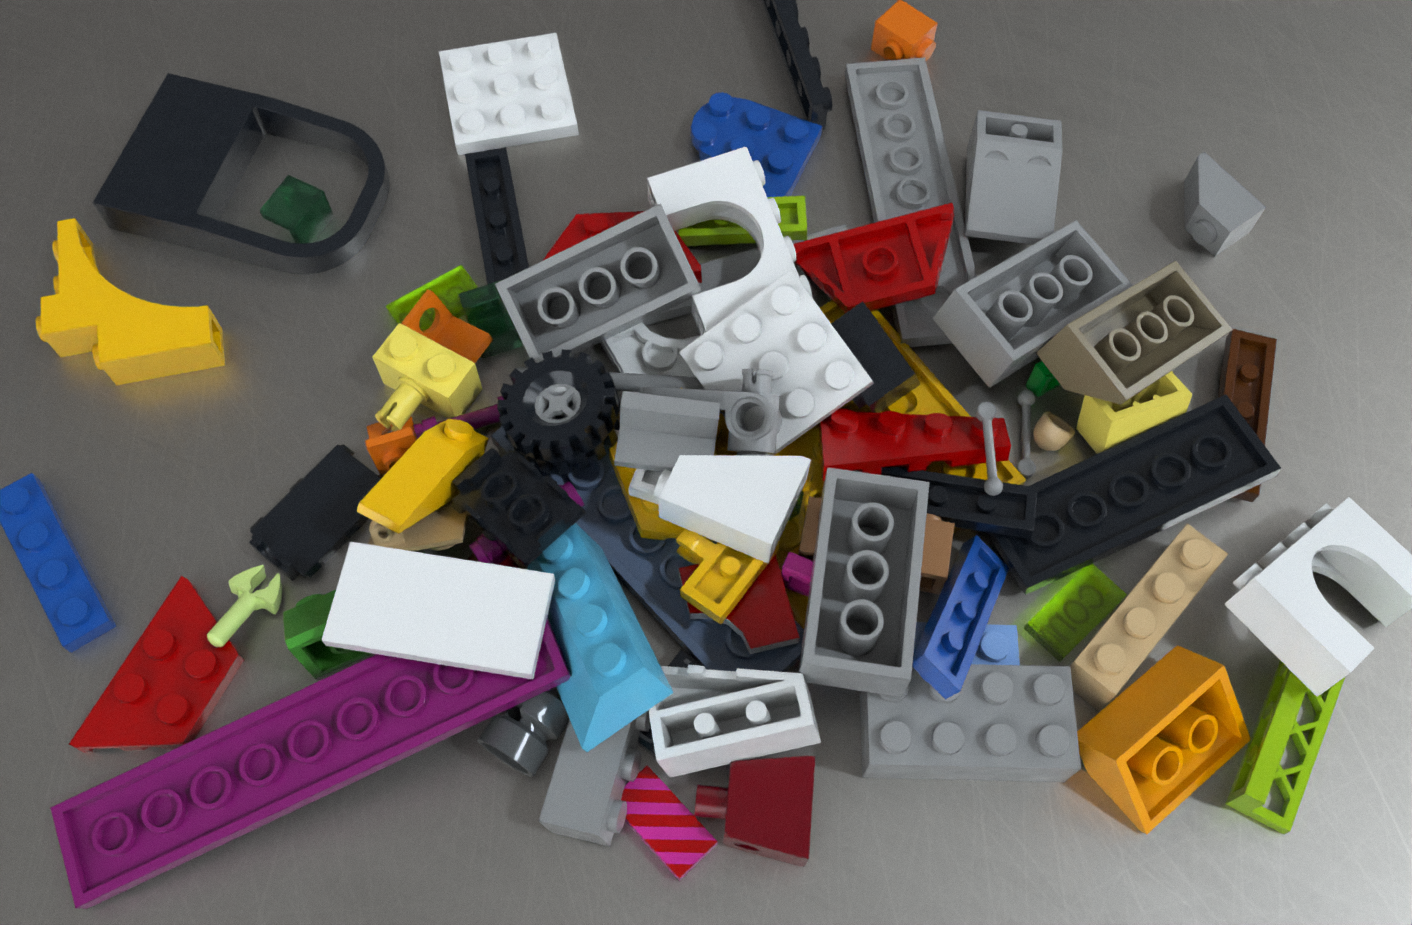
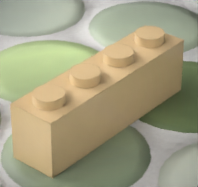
[1069,523,1228,711]

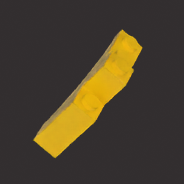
[36,218,225,386]

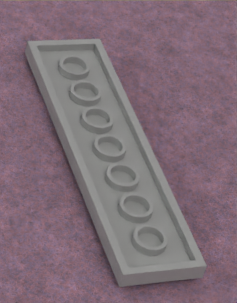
[845,57,977,347]

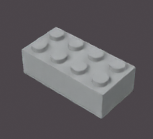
[495,204,702,363]
[932,220,1133,388]
[798,467,930,697]
[860,664,1081,782]

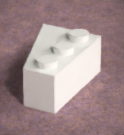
[648,665,821,778]

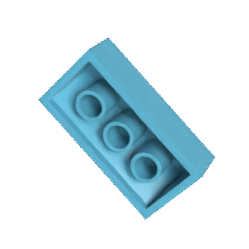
[527,523,674,752]

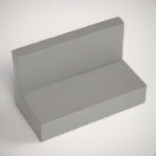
[614,391,721,472]

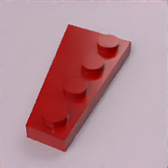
[818,409,1011,481]

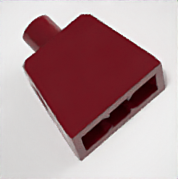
[694,756,815,867]

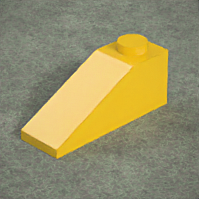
[357,418,489,534]

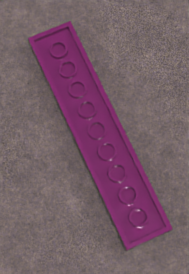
[50,617,571,909]

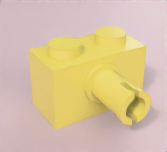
[372,323,483,432]
[1076,371,1193,454]

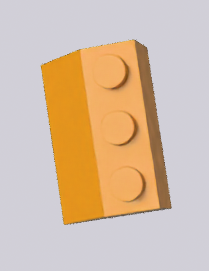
[1077,645,1251,835]

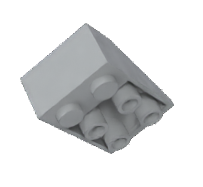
[965,110,1063,245]

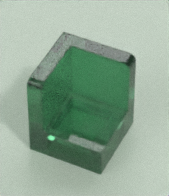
[260,175,334,244]
[458,280,523,358]

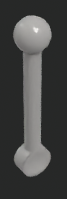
[1016,390,1036,479]
[976,402,1003,496]

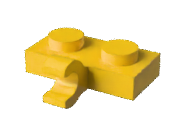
[676,529,780,625]

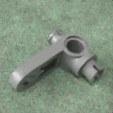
[640,369,782,456]

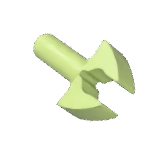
[207,565,282,647]

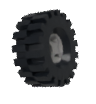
[497,349,621,474]

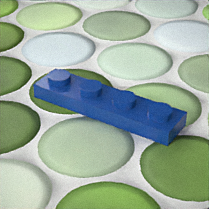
[0,473,117,653]
[912,535,1009,699]

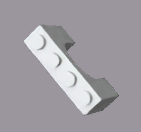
[647,146,812,335]
[1224,497,1412,697]

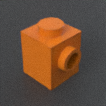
[871,0,938,61]

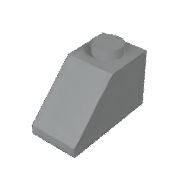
[1184,152,1266,257]

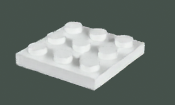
[439,33,579,155]
[679,269,874,456]

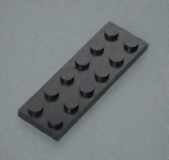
[987,394,1281,595]

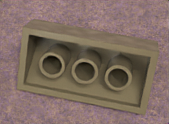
[1036,260,1233,405]

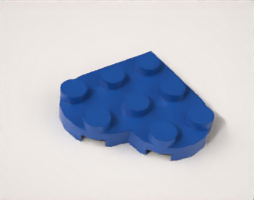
[691,92,822,197]

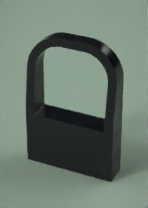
[93,73,390,274]

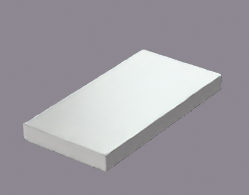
[321,542,555,679]

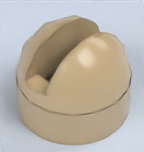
[1033,411,1075,451]

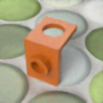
[401,289,493,363]
[365,416,417,475]

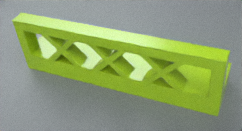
[1225,661,1345,834]

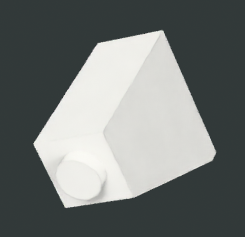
[654,455,811,563]

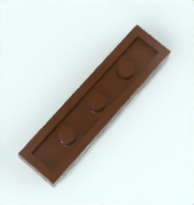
[1218,328,1277,502]

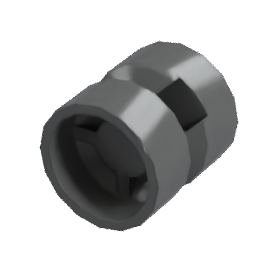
[477,691,569,777]

